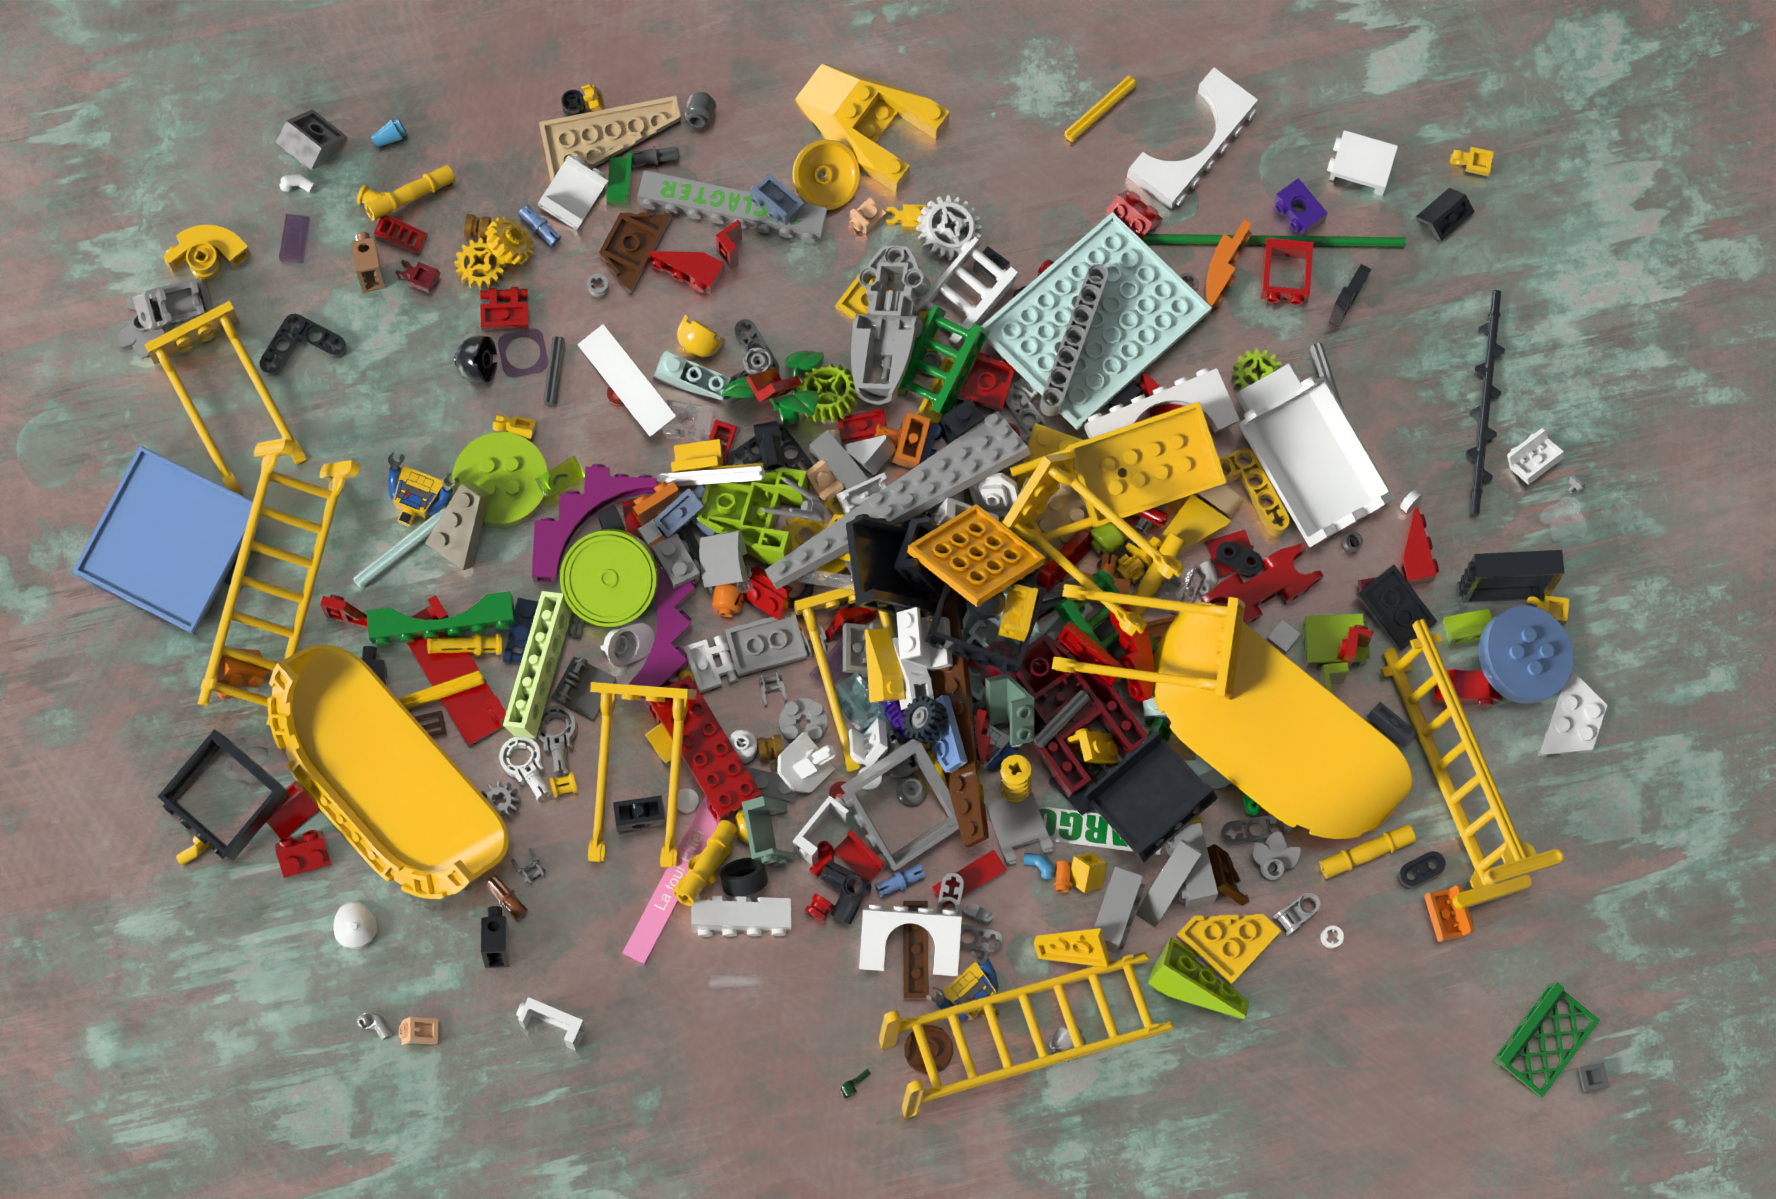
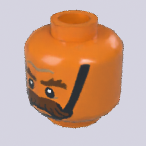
[712,582,745,617]

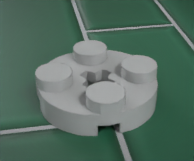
[779,698,828,744]

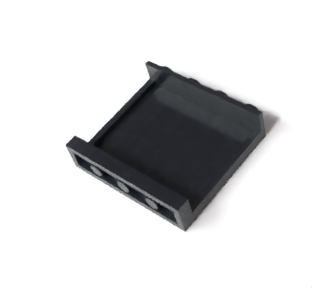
[846,514,938,620]
[1083,731,1218,863]

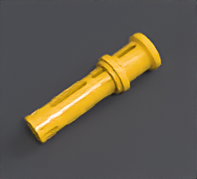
[427,634,502,656]

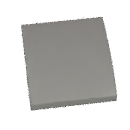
[699,530,748,588]

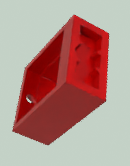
[1260,238,1314,305]

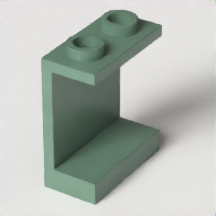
[985,674,1034,746]
[742,796,796,866]

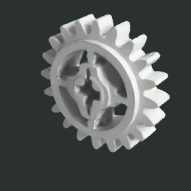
[916,195,982,261]

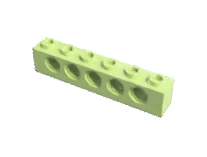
[503,591,572,739]

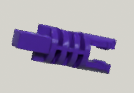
[877,700,912,741]

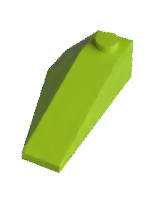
[1148,937,1249,1019]

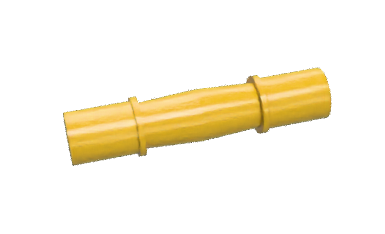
[365,165,455,221]
[1129,532,1186,617]
[676,820,737,906]
[1319,824,1416,879]

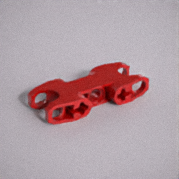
[1201,542,1324,625]

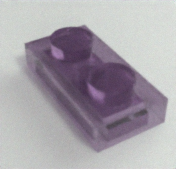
[279,214,310,263]
[809,639,845,689]

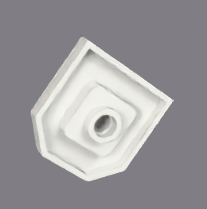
[969,472,1019,517]
[777,732,836,793]

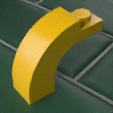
[163,225,251,272]

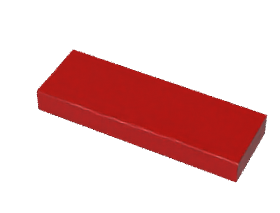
[1057,621,1125,686]
[932,850,1007,909]

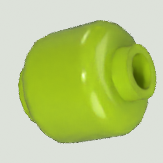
[1090,522,1125,554]

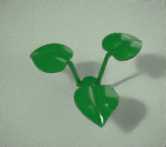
[722,351,824,425]

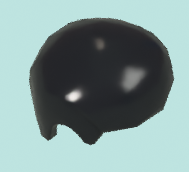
[966,591,1006,621]

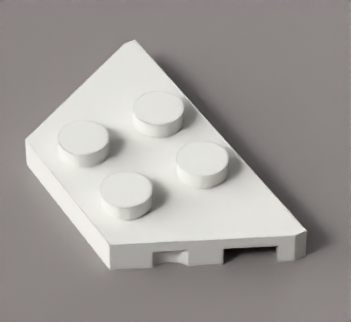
[1539,670,1608,757]

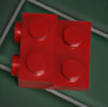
[957,352,1016,412]

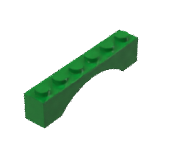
[366,591,516,646]

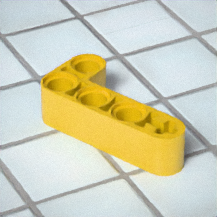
[1219,448,1290,537]

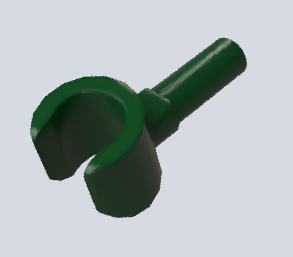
[841,1069,871,1098]

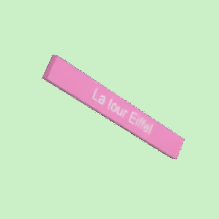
[622,796,718,965]

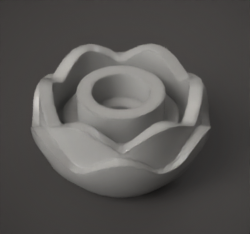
[743,348,773,375]
[896,775,927,805]

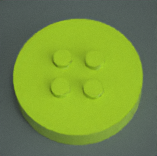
[452,432,549,529]
[560,529,659,627]

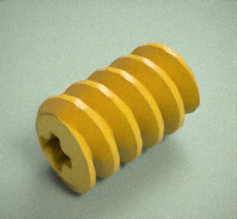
[1000,755,1032,802]

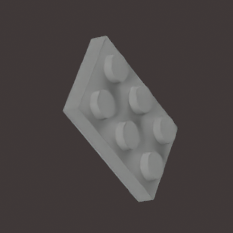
[725,611,807,677]

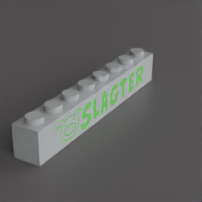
[637,170,827,243]

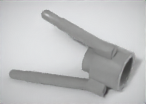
[762,478,825,522]

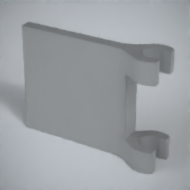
[986,789,1053,867]

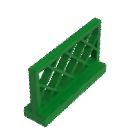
[1492,982,1600,1098]

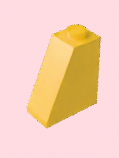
[1159,494,1231,558]

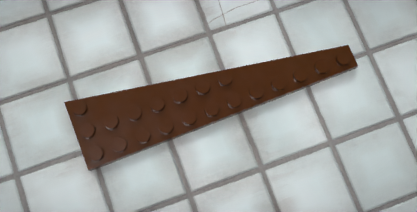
[925,574,989,848]

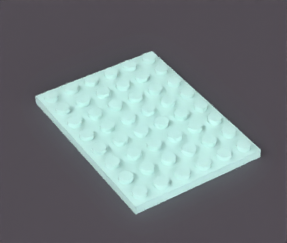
[981,212,1212,430]

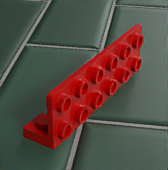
[407,595,506,746]
[647,675,761,825]

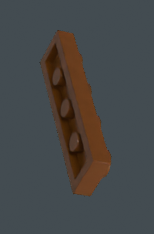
[903,901,929,1000]

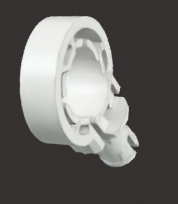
[499,736,551,801]

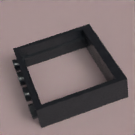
[1457,550,1565,603]
[925,565,1047,675]
[158,729,291,861]

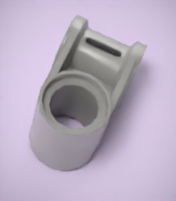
[1273,893,1321,936]

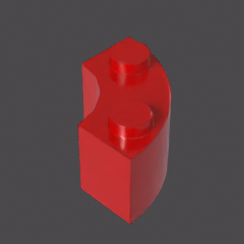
[1435,669,1503,708]

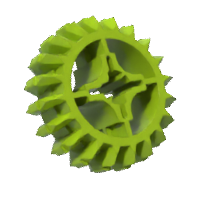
[797,363,860,424]

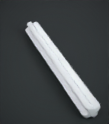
[657,466,765,486]

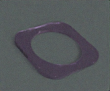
[498,328,548,377]

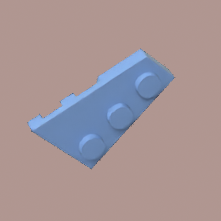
[931,695,968,773]

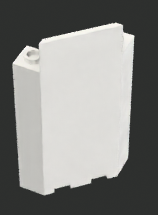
[1235,363,1395,548]

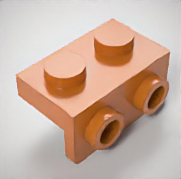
[630,480,679,526]
[1424,885,1475,942]

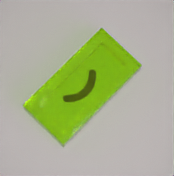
[535,455,585,500]

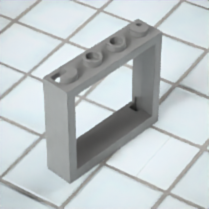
[841,739,959,871]

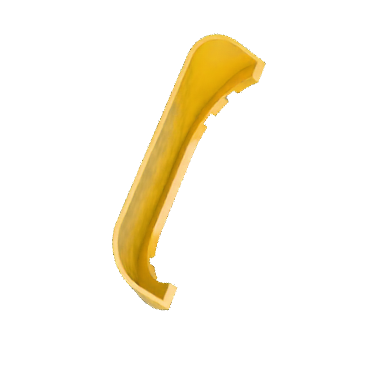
[1152,602,1412,839]
[267,644,509,899]

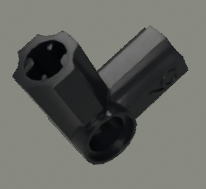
[821,861,872,924]

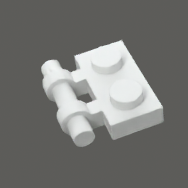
[684,635,738,693]

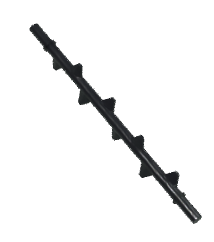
[1466,290,1505,516]

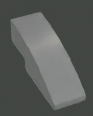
[809,430,868,491]

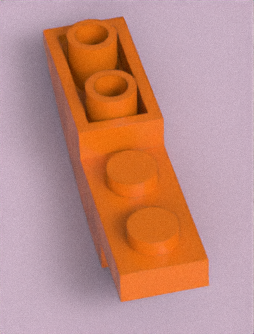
[1204,219,1252,308]

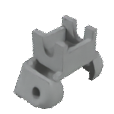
[132,279,213,331]

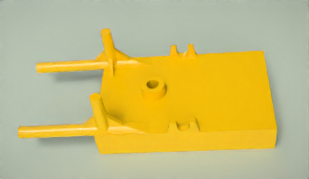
[1010,402,1227,545]

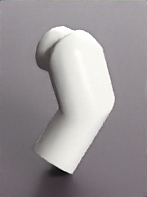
[279,174,316,193]
[1198,560,1218,596]

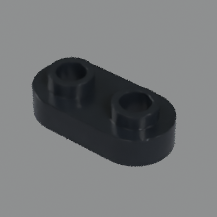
[1216,541,1263,576]
[1399,851,1446,888]

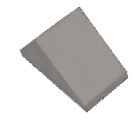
[843,435,896,476]

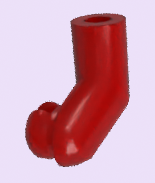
[809,841,834,878]

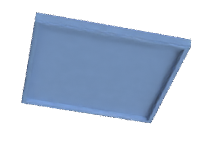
[72,445,253,635]

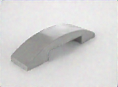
[1136,839,1203,927]

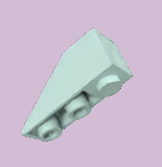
[652,351,731,400]

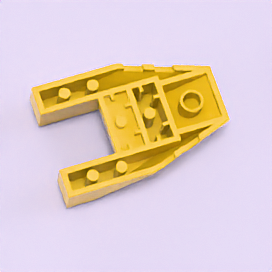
[795,64,950,193]

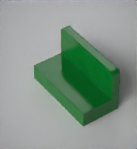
[606,152,634,205]

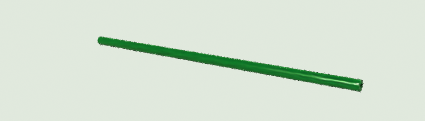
[1142,234,1406,247]

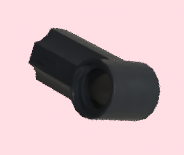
[753,420,784,470]

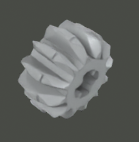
[481,780,521,820]

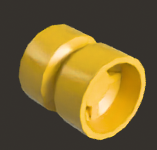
[186,241,221,281]

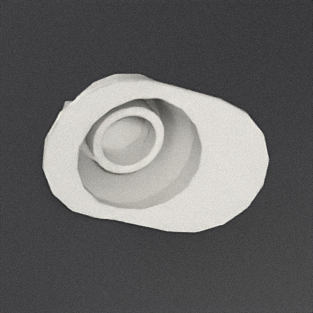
[600,623,655,667]

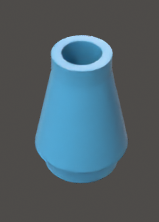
[371,118,407,148]

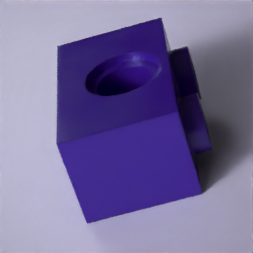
[1274,178,1328,236]

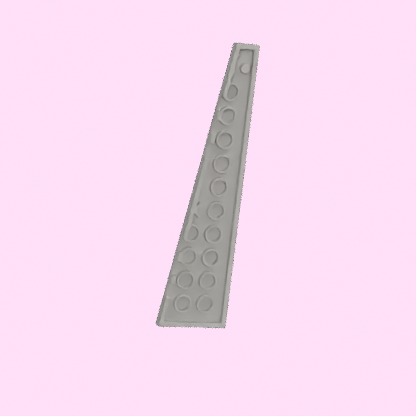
[765,411,1031,590]

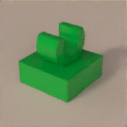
[1146,717,1172,743]

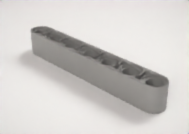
[1040,264,1108,416]

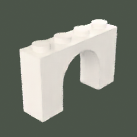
[859,904,963,976]

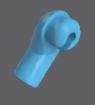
[1023,852,1056,879]

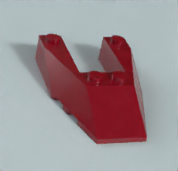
[1010,634,1148,798]

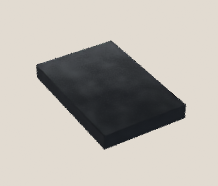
[1356,565,1438,651]

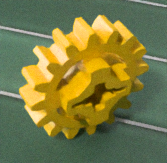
[454,238,506,290]

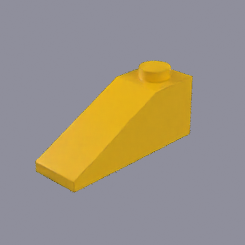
[865,629,905,702]

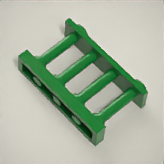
[898,305,989,415]
[1053,570,1157,684]

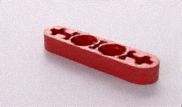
[1037,529,1092,591]

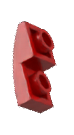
[974,709,994,765]

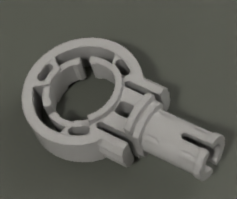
[537,705,578,775]

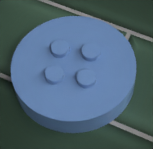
[1479,606,1573,704]

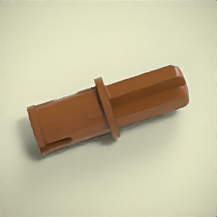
[486,875,528,920]

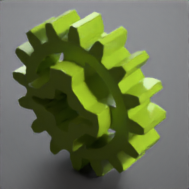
[1232,348,1282,390]

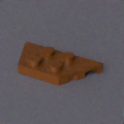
[599,212,672,293]

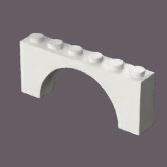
[1127,67,1258,210]
[1084,367,1240,473]

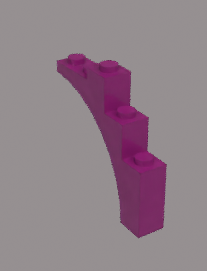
[532,464,658,583]
[629,555,696,705]

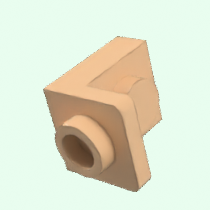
[850,197,886,235]
[807,460,844,502]
[399,1017,438,1045]

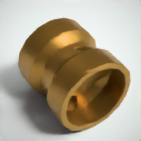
[464,214,491,240]
[756,734,784,762]

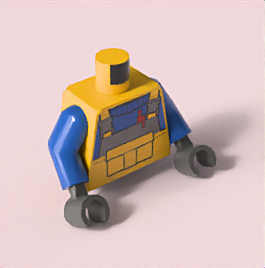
[388,452,460,527]
[926,946,1000,1022]

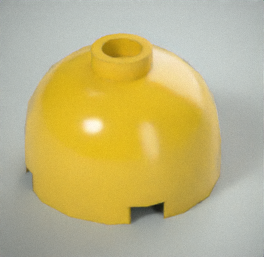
[677,314,726,359]

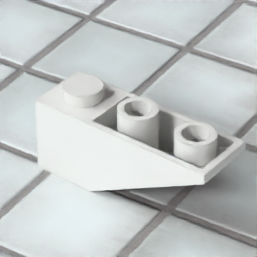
[892,638,934,710]

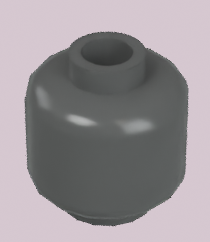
[683,92,716,128]

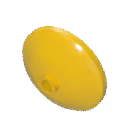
[793,139,860,210]

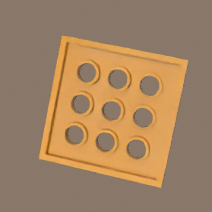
[907,504,1045,607]

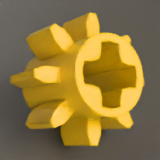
[1115,554,1145,585]

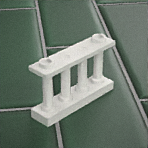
[914,237,1020,348]

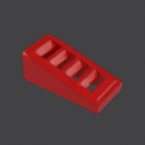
[374,215,428,255]
[708,419,740,466]

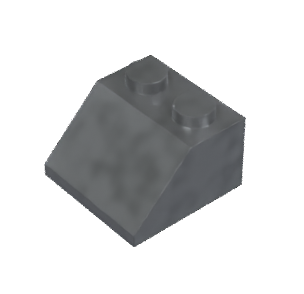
[276,109,347,170]

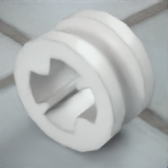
[1321,926,1344,948]

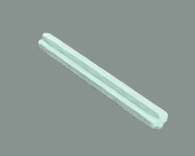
[354,507,446,589]

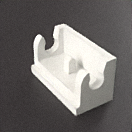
[836,473,887,515]

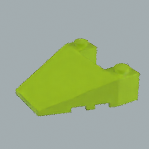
[697,468,810,565]

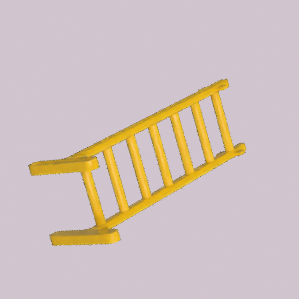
[198,438,360,725]
[1380,619,1564,909]
[879,952,1174,1118]

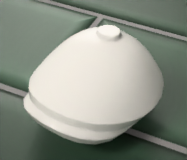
[334,902,377,949]

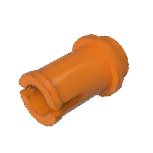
[1053,861,1073,893]

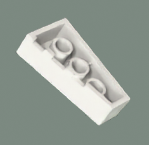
[691,895,791,937]

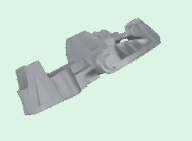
[851,245,931,405]

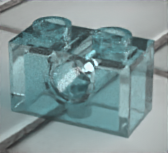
[836,673,886,733]

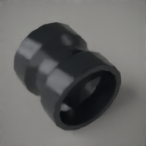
[561,89,586,117]

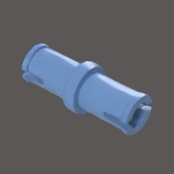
[518,204,562,247]
[875,864,926,898]

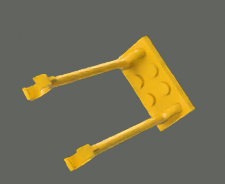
[144,301,307,494]
[1002,452,1185,636]
[794,584,930,772]
[1052,584,1245,700]
[588,682,697,868]

